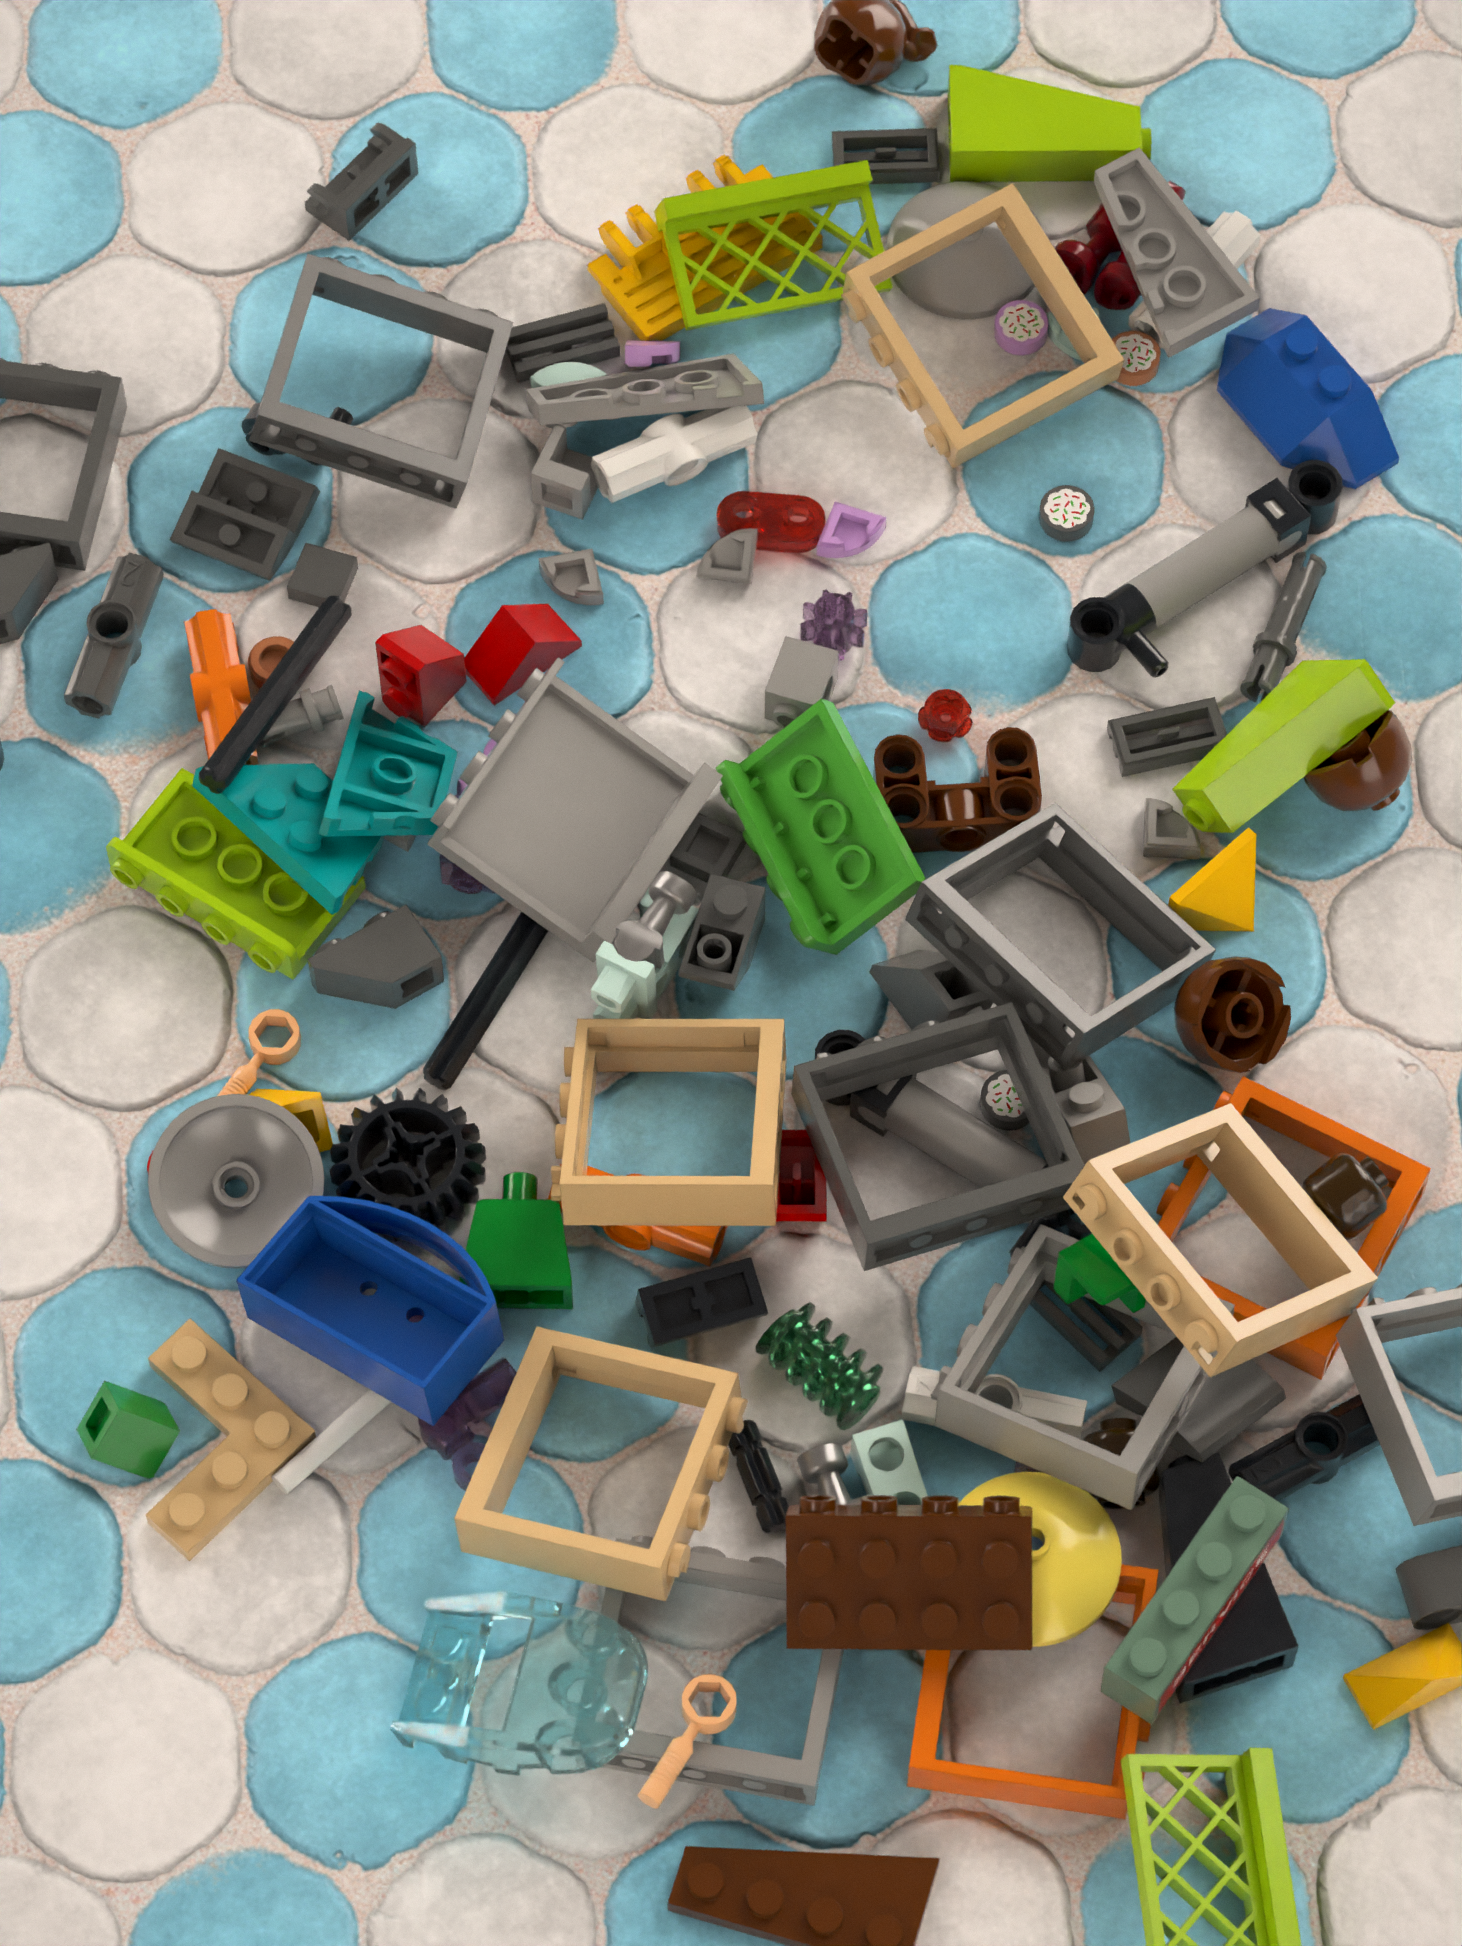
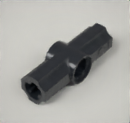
[1228,1394,1380,1501]

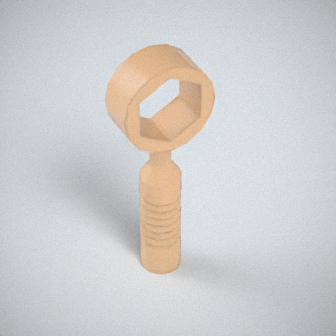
[217,1009,301,1096]
[638,1674,737,1808]

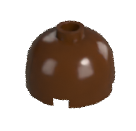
[1303,710,1412,811]
[1174,956,1291,1073]

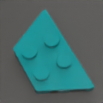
[318,690,458,836]
[192,763,384,915]

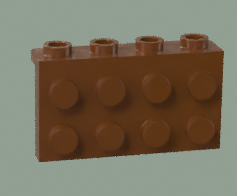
[786,1495,1033,1650]

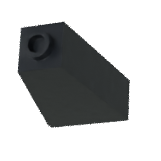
[1159,1452,1298,1704]

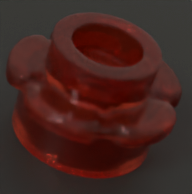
[918,689,973,742]

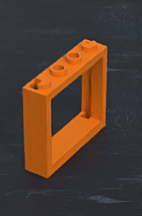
[1156,1076,1431,1380]
[907,1564,1159,1819]

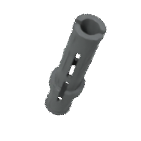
[1240,552,1327,702]

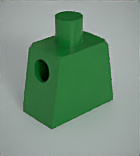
[459,1172,573,1309]

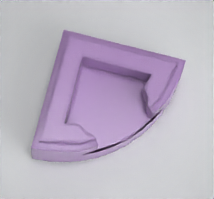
[625,340,680,367]
[816,502,886,558]

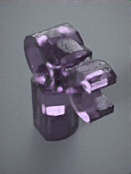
[418,1357,517,1491]

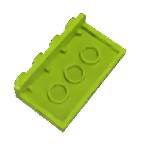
[106,768,366,980]

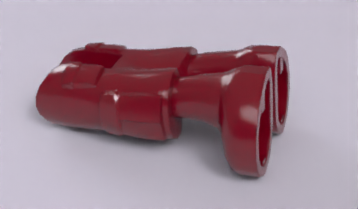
[1054,181,1185,310]

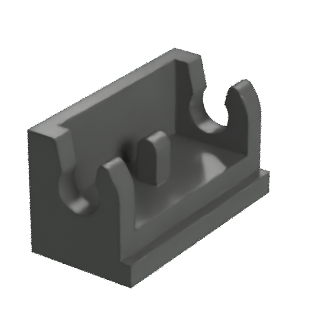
[305,123,418,241]

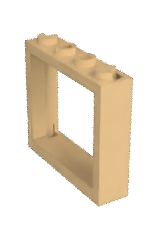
[841,183,1124,468]
[551,1019,787,1226]
[1063,1103,1378,1377]
[454,1326,748,1601]

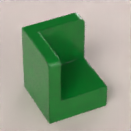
[1053,1234,1146,1313]
[76,1381,180,1479]

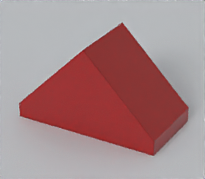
[464,604,582,706]
[776,1130,827,1222]

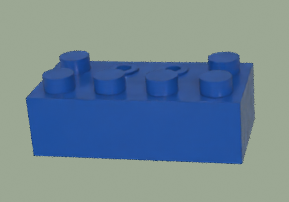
[236,1196,505,1426]

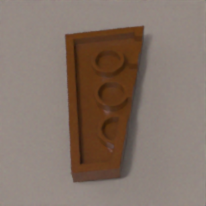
[667,1846,940,1946]

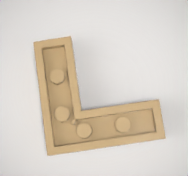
[146,1319,316,1562]

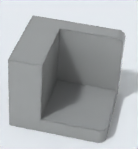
[531,424,598,520]

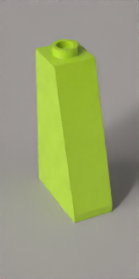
[947,65,1151,182]
[1172,659,1395,833]

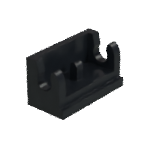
[635,1257,768,1348]

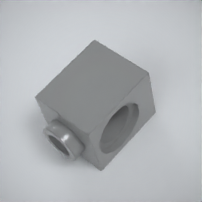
[765,636,839,728]

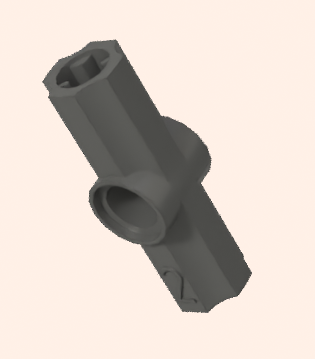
[64,553,164,719]

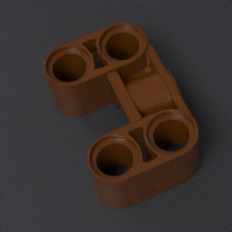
[873,727,1042,853]

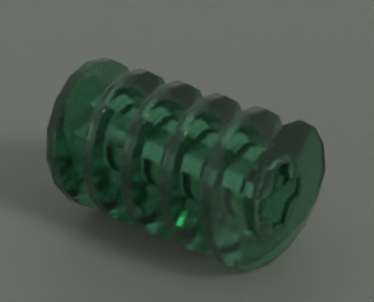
[755,1302,884,1431]

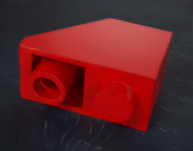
[375,625,467,727]

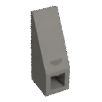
[1027,1034,1130,1166]

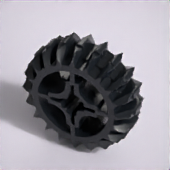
[330,1087,486,1242]

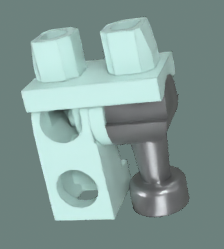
[591,871,699,1019]
[797,1419,928,1505]

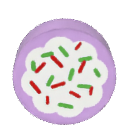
[994,300,1048,355]

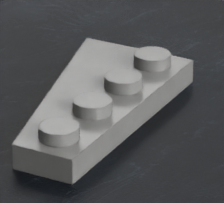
[1094,147,1260,358]
[526,353,764,428]

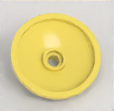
[959,1472,1122,1647]

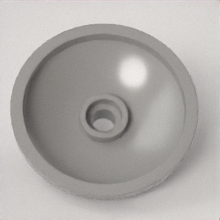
[886,181,1041,319]
[148,1094,324,1269]

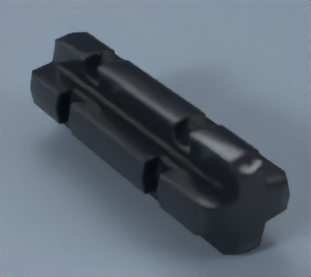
[728,1420,789,1534]

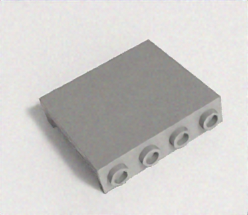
[427,657,723,963]

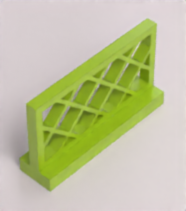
[654,160,893,331]
[1121,1748,1302,1946]

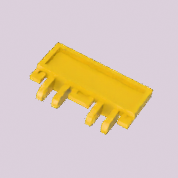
[587,154,823,341]

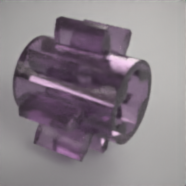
[800,589,867,661]

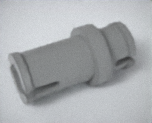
[263,685,344,746]

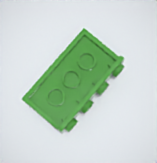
[716,698,926,955]

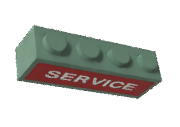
[1100,1476,1289,1725]

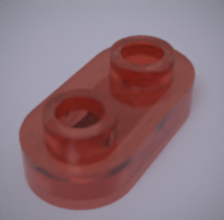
[717,491,825,553]

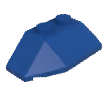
[1216,308,1399,489]

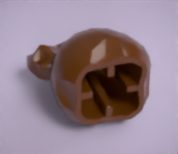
[814,0,938,86]

